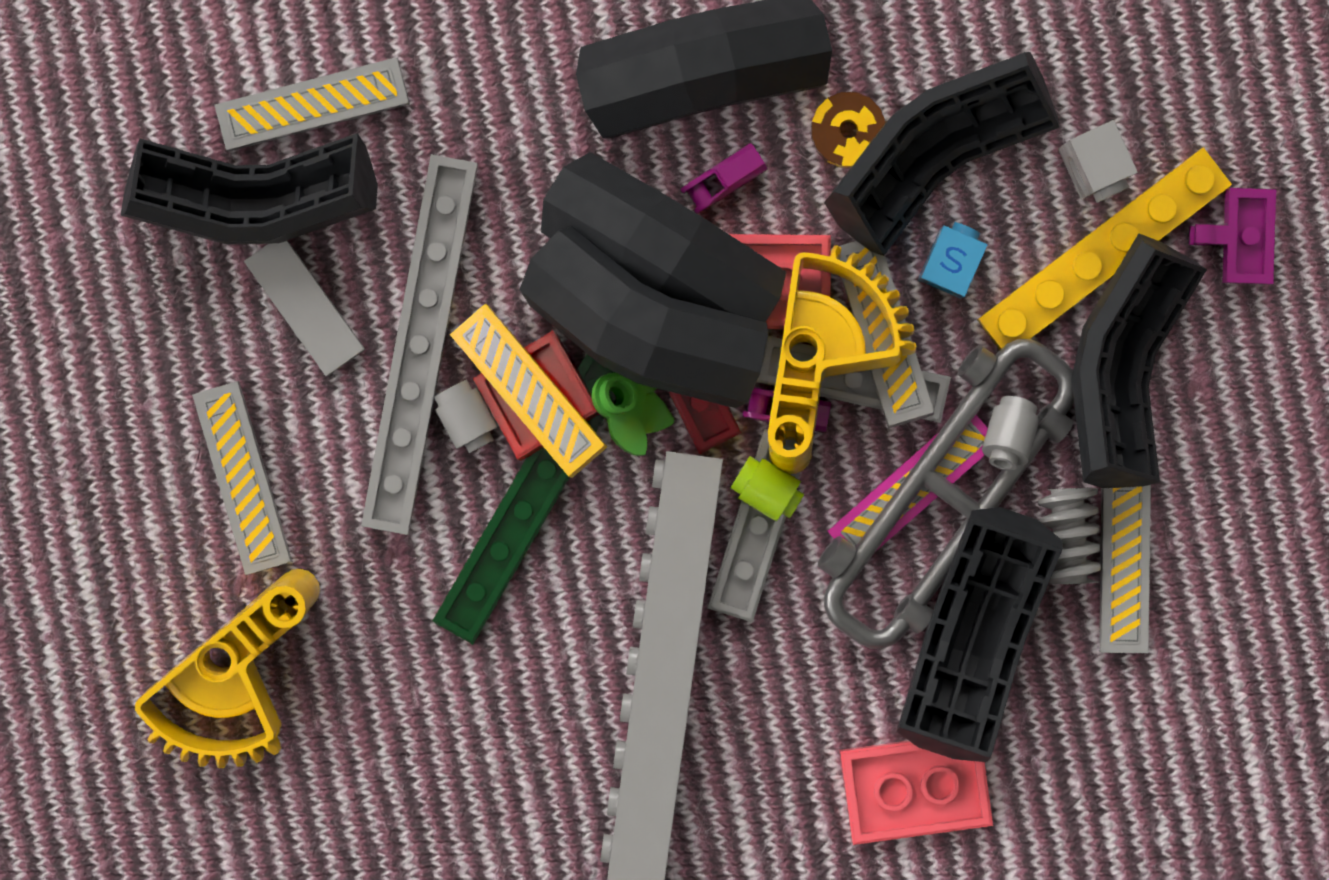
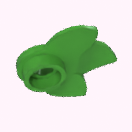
[592,373,674,456]

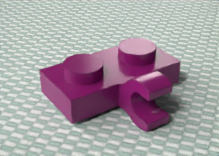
[1189,188,1276,285]

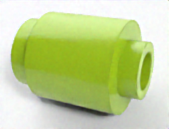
[730,456,804,522]

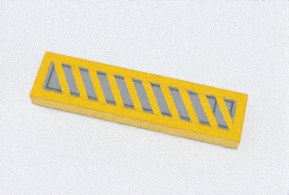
[450,304,608,478]

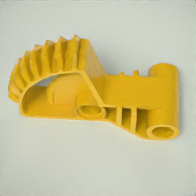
[768,245,916,474]
[135,569,320,769]

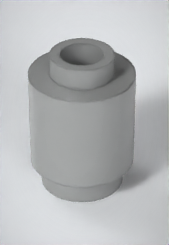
[434,380,498,453]
[982,396,1039,470]

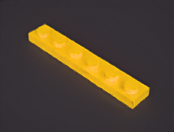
[977,147,1232,350]

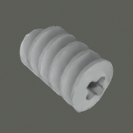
[1038,488,1101,584]

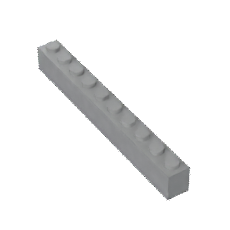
[600,451,723,880]

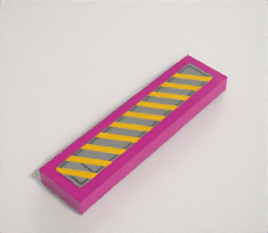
[827,415,988,552]

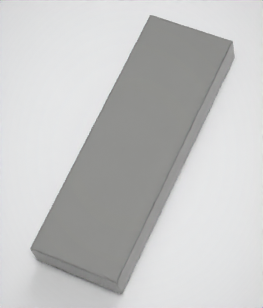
[244,240,366,377]

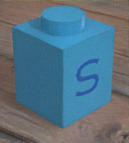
[918,222,988,299]

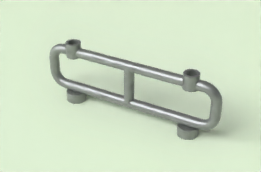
[818,339,1074,649]

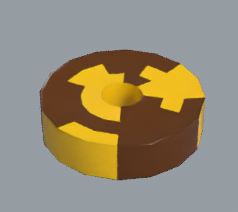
[811,92,886,168]

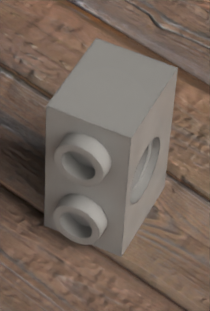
[1058,120,1138,203]

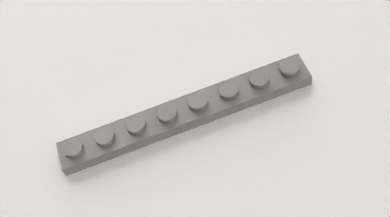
[361,154,478,535]

